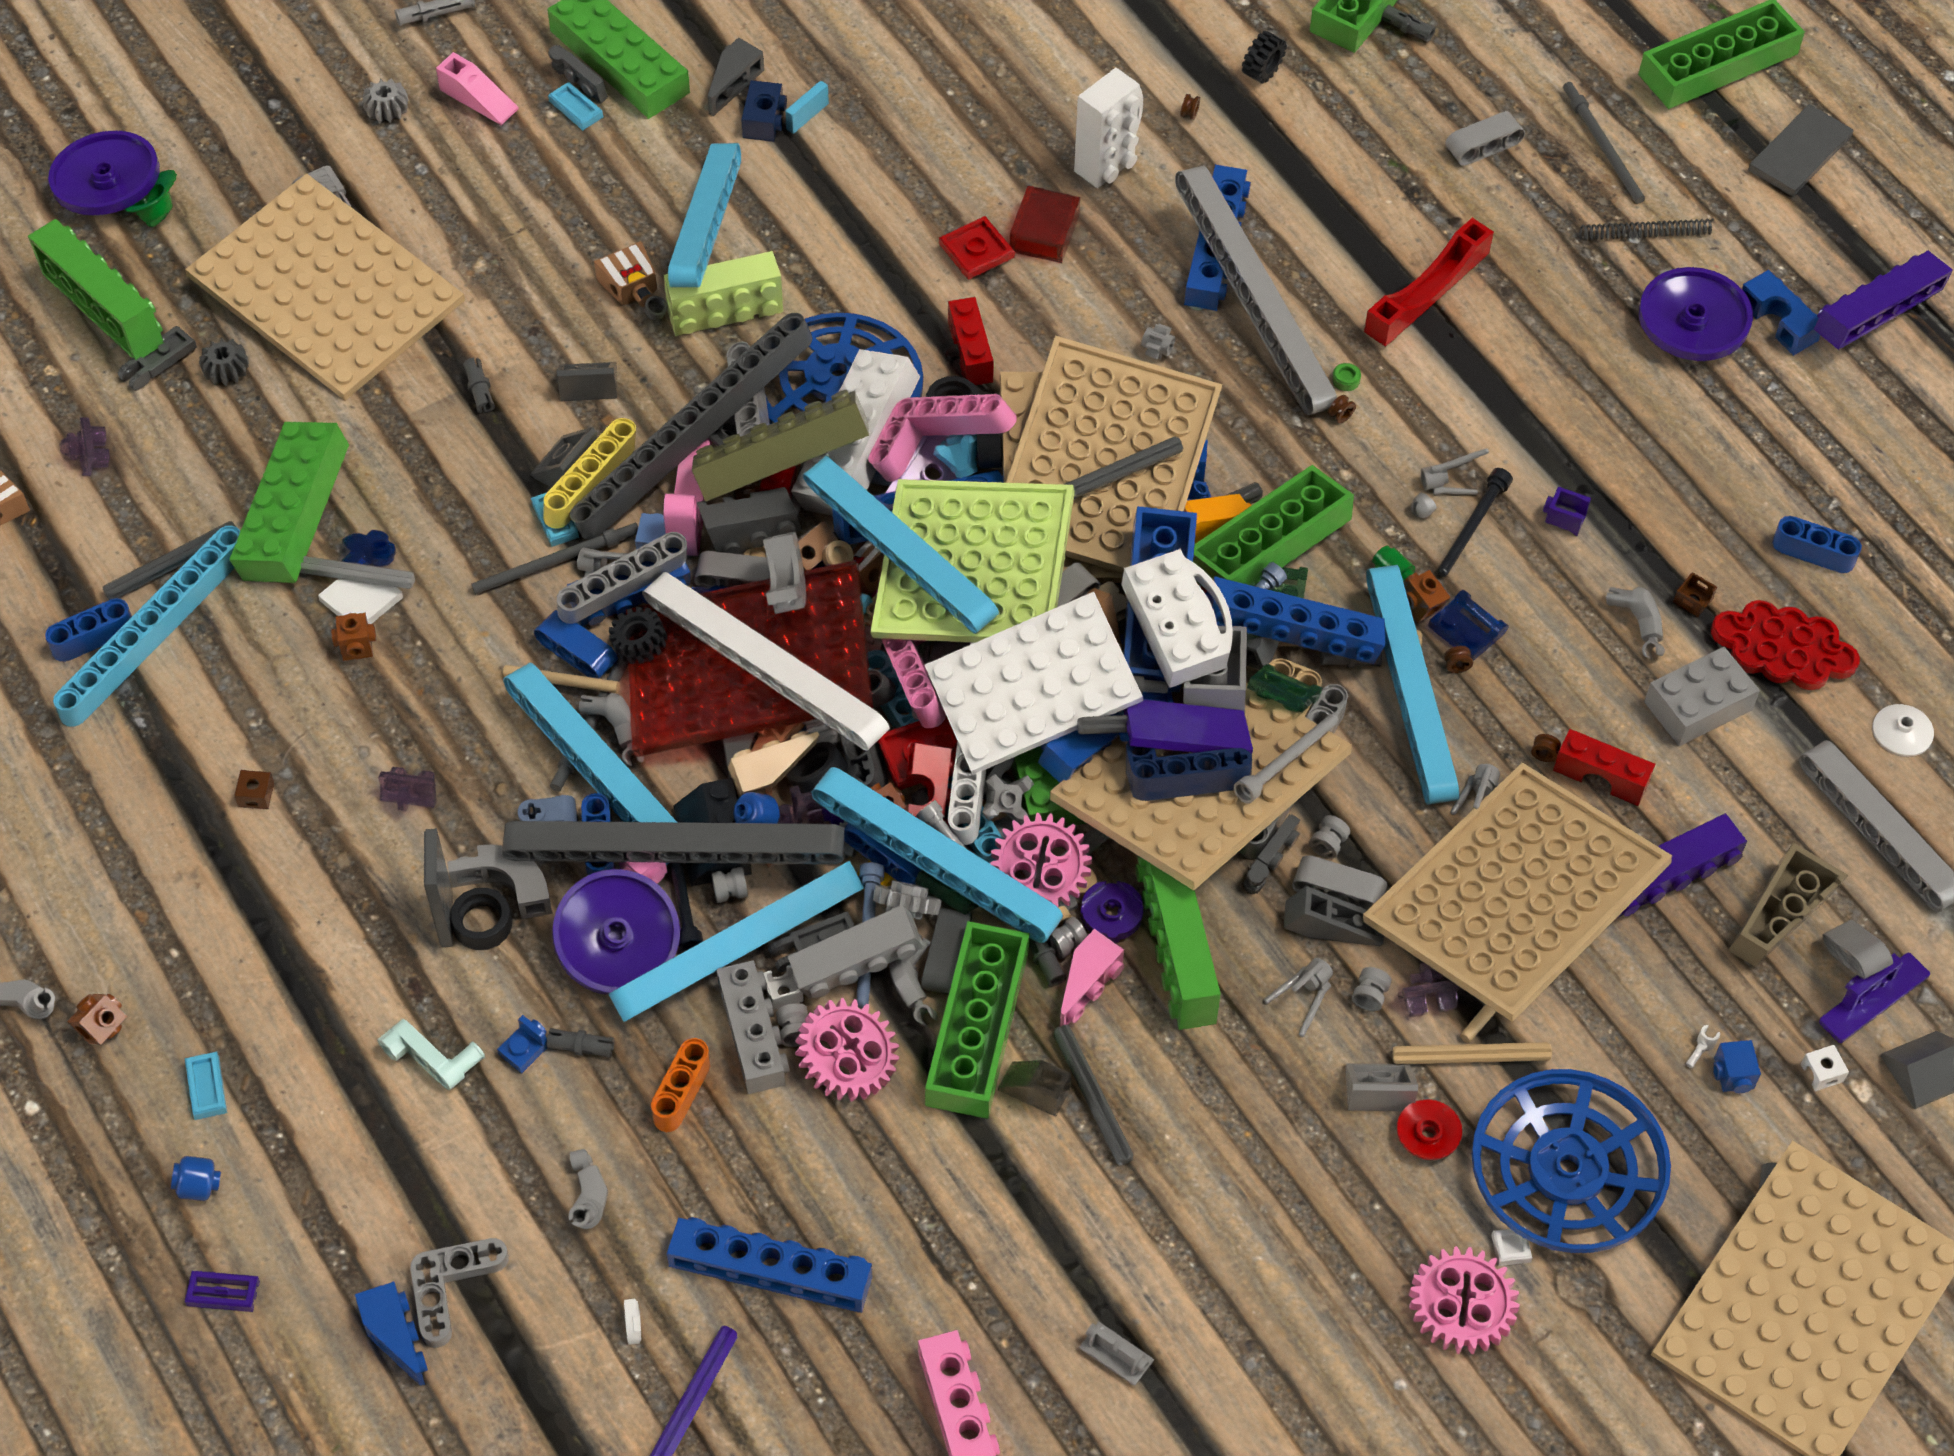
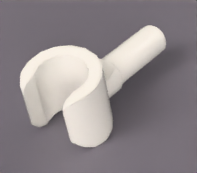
[1686,1025,1720,1068]

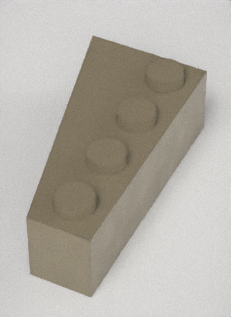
[1728,842,1848,967]

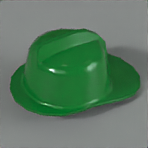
[126,170,177,227]

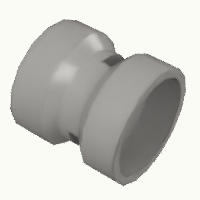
[1309,815,1350,859]
[711,867,748,903]
[1047,916,1088,959]
[1352,967,1392,1011]
[776,1003,808,1047]

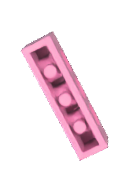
[918,1330,1000,1456]

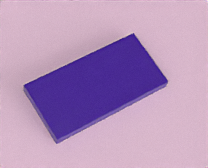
[1123,700,1253,755]

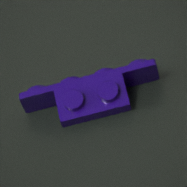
[1819,952,1930,1043]

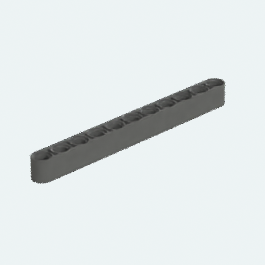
[570,313,813,540]
[502,821,845,864]

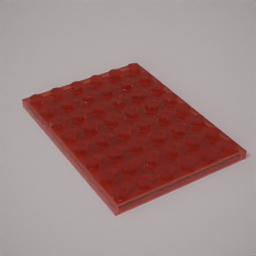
[626,560,873,757]

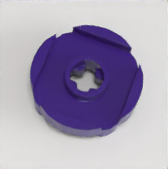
[1080,881,1143,943]

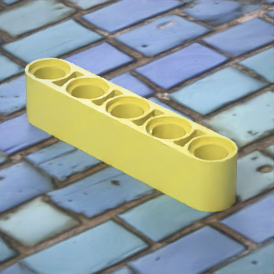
[543,418,636,529]

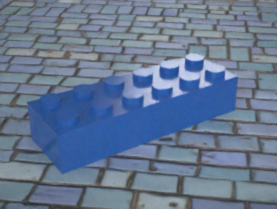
[1122,506,1197,693]

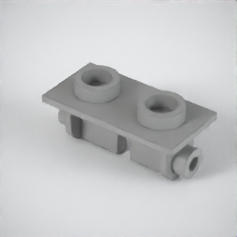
[1079,1322,1154,1386]

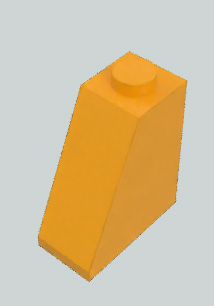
[1184,494,1252,544]

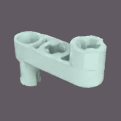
[377,1019,485,1090]

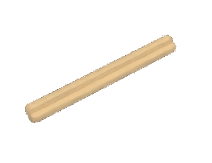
[1392,1042,1552,1064]

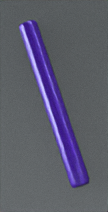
[650,1325,737,1456]

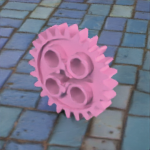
[990,813,1092,907]
[795,998,899,1102]
[1409,1246,1520,1354]

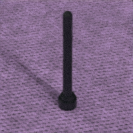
[1437,468,1513,577]
[669,863,703,952]

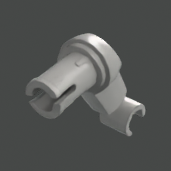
[1606,587,1665,659]
[579,693,644,766]
[889,934,938,1027]
[0,979,55,1019]
[569,1149,608,1229]

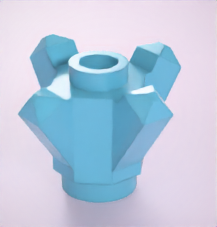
[933,434,978,478]

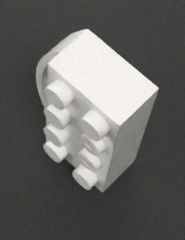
[1074,68,1143,189]
[1121,549,1233,688]

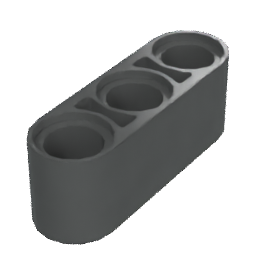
[921,907,972,995]

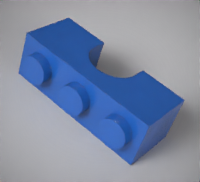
[1742,270,1820,356]

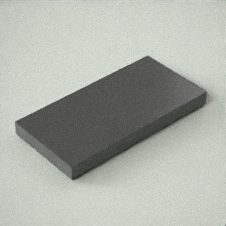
[1748,104,1854,197]
[424,828,453,947]

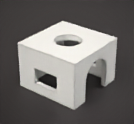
[763,965,804,1010]
[1801,1045,1849,1091]

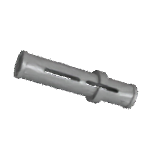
[394,0,475,26]

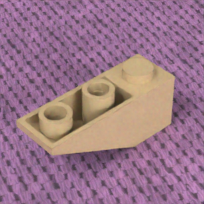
[728,731,819,798]

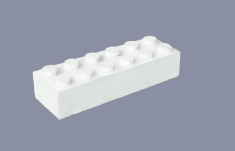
[791,349,920,516]

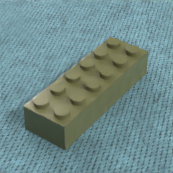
[692,390,869,501]

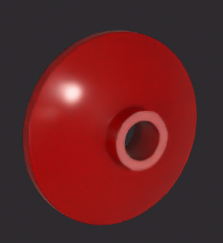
[1397,1099,1462,1160]

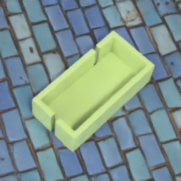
[664,251,783,336]

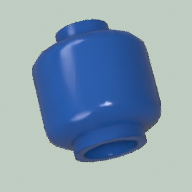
[733,792,780,824]
[170,1156,221,1201]

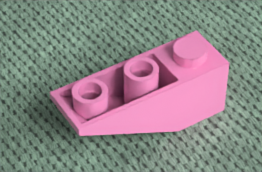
[436,52,518,125]
[1060,929,1124,1027]

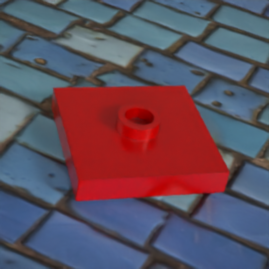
[939,216,1015,280]

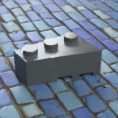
[697,487,802,554]

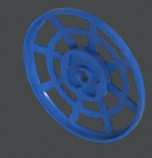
[765,313,923,424]
[1471,1069,1671,1253]

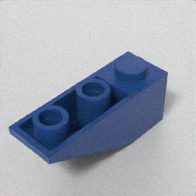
[355,1282,428,1386]

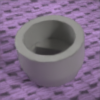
[1411,493,1437,518]

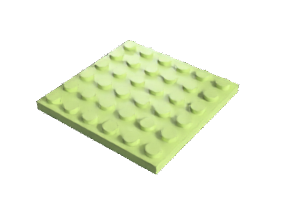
[870,479,1075,643]

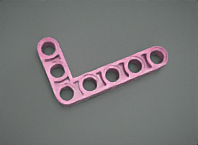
[868,394,1017,482]
[664,438,712,556]
[881,639,946,728]

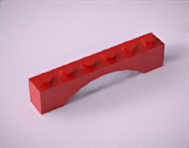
[1364,217,1494,347]

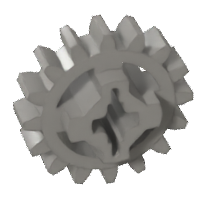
[873,880,942,920]

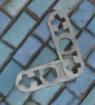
[411,1238,509,1348]

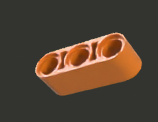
[651,1038,711,1132]

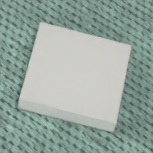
[318,560,403,624]

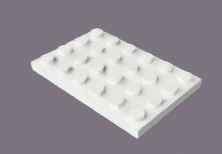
[925,592,1144,774]

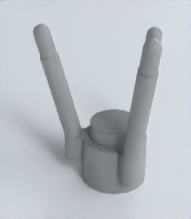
[1421,448,1489,495]
[577,547,629,576]
[1451,764,1500,815]
[1263,958,1333,1037]

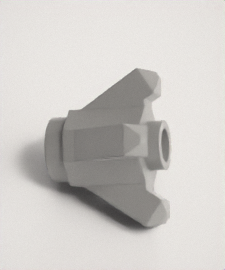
[982,774,1034,825]

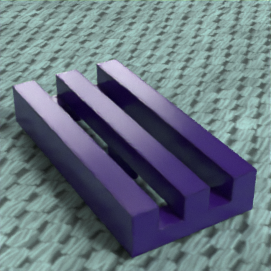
[185,1271,260,1312]

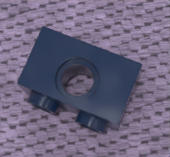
[741,80,787,142]

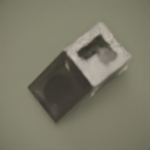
[998,1060,1071,1117]

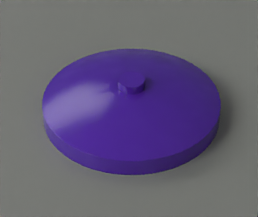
[48,131,160,215]
[1639,267,1753,361]
[552,869,680,995]

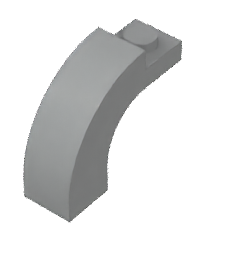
[763,531,806,614]
[447,845,552,919]

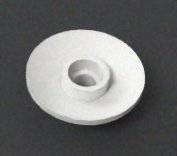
[1872,704,1934,757]

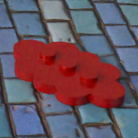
[1711,600,1860,690]

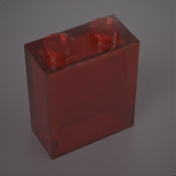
[1009,185,1080,263]

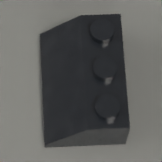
[673,778,752,887]

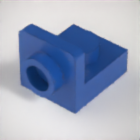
[497,1015,547,1074]

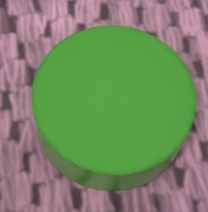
[1332,363,1361,391]

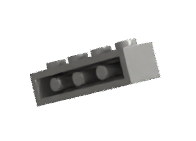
[788,905,924,999]
[717,960,790,1094]

